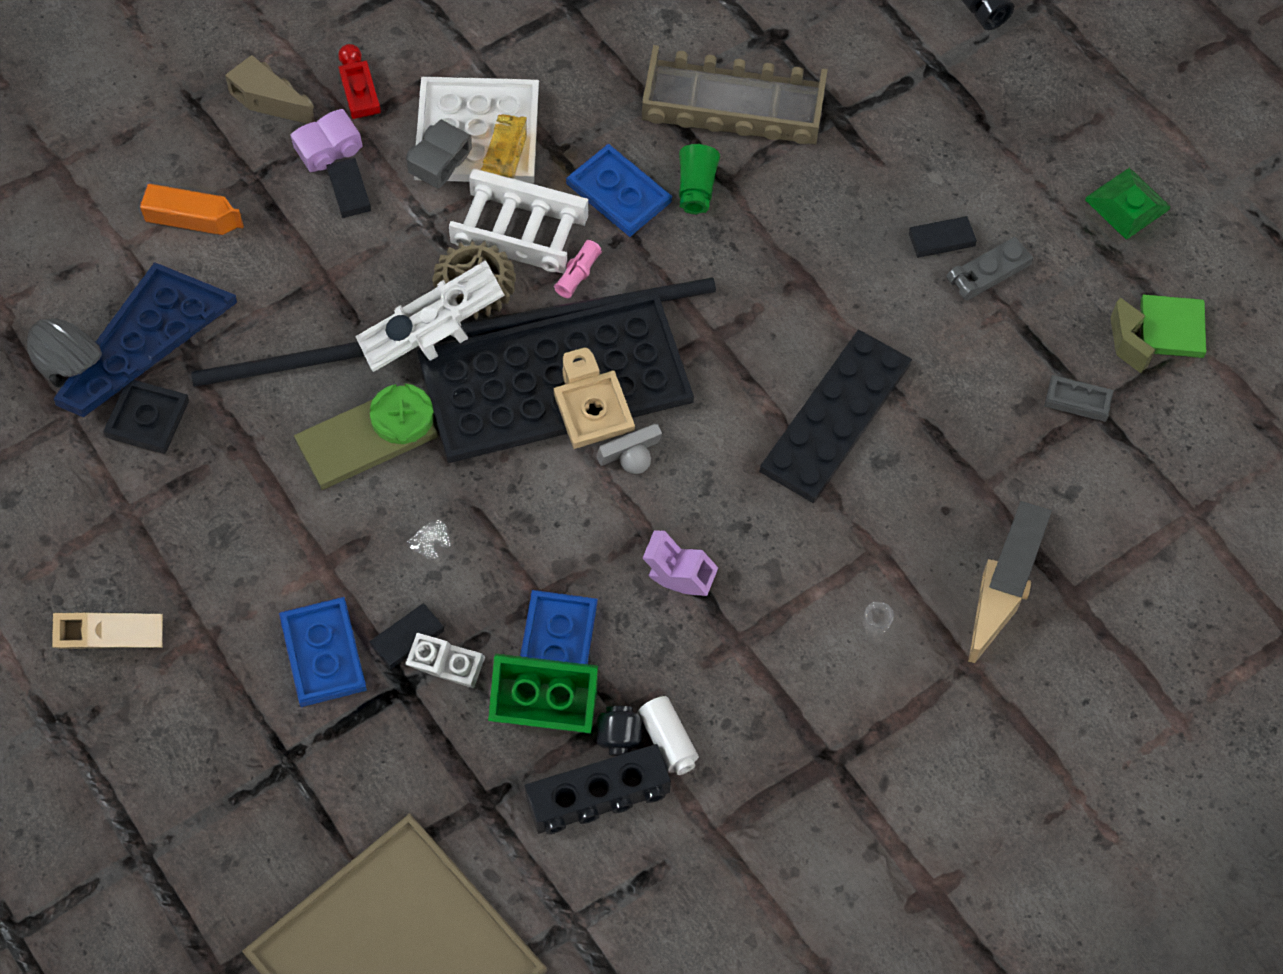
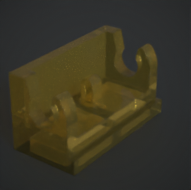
[481,114,527,179]

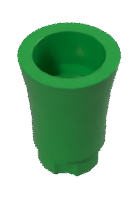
[679,144,720,215]

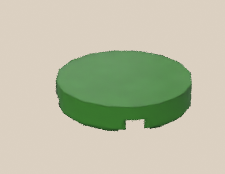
[370,384,434,444]

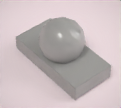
[596,424,662,474]

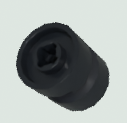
[962,0,1015,31]

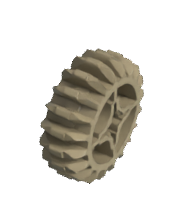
[432,239,516,320]

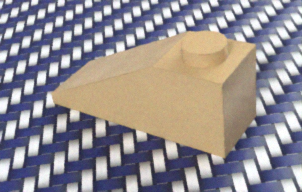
[968,559,1031,663]

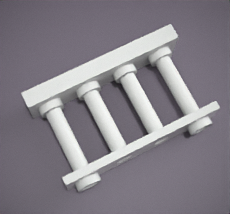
[449,168,588,274]

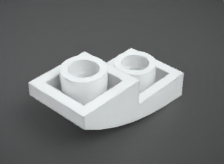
[406,633,485,688]

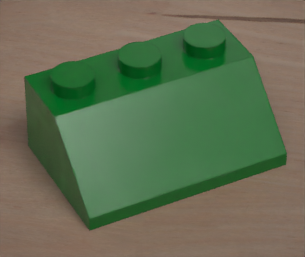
[488,653,598,733]

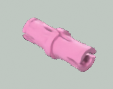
[554,240,602,298]

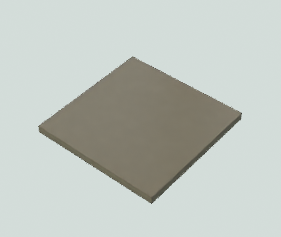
[242,813,547,974]

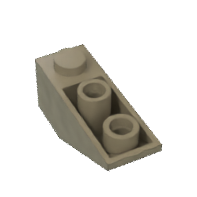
[225,55,315,124]

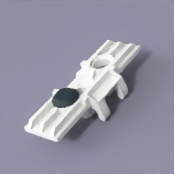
[355,261,505,372]

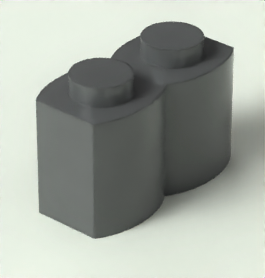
[406,119,472,189]

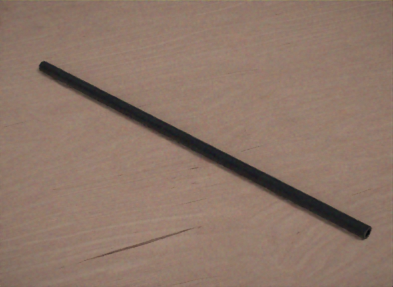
[191,277,716,387]

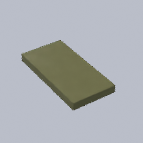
[294,383,438,490]

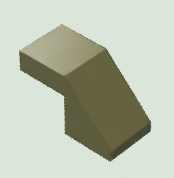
[1110,298,1155,373]

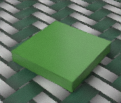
[1140,295,1206,358]

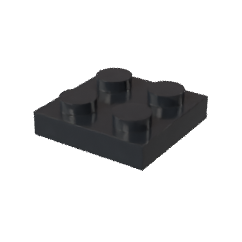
[103,380,189,454]

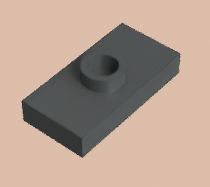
[1044,375,1114,422]

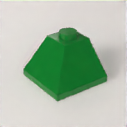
[1085,167,1171,240]

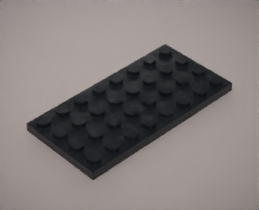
[417,293,694,463]

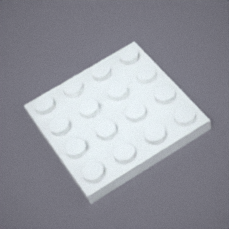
[414,77,539,183]

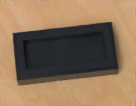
[326,158,371,218]
[909,216,977,258]
[370,603,444,670]

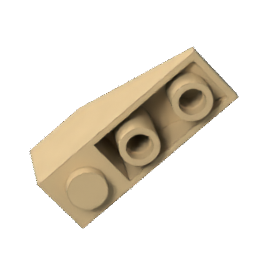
[52,613,163,649]

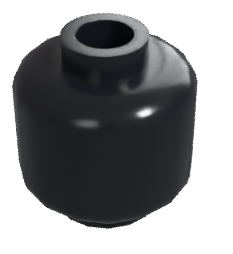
[597,706,642,756]

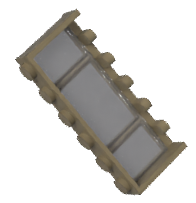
[642,45,828,144]

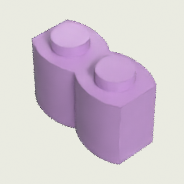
[291,109,363,172]

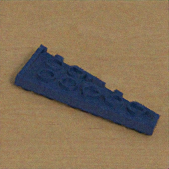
[54,262,237,417]

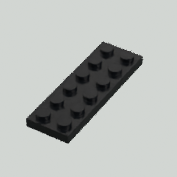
[759,329,912,503]

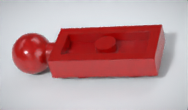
[338,44,381,119]

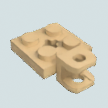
[554,348,635,449]

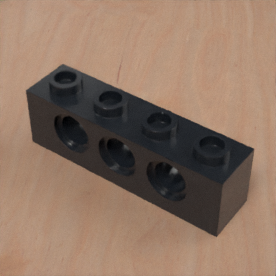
[525,744,671,834]

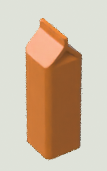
[140,184,244,235]

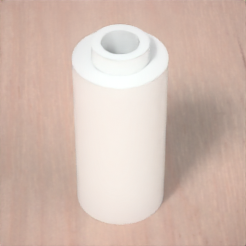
[638,696,699,775]

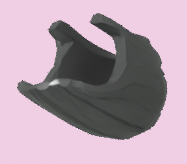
[27,318,102,389]

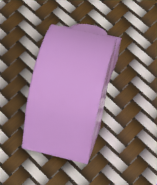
[642,530,718,596]

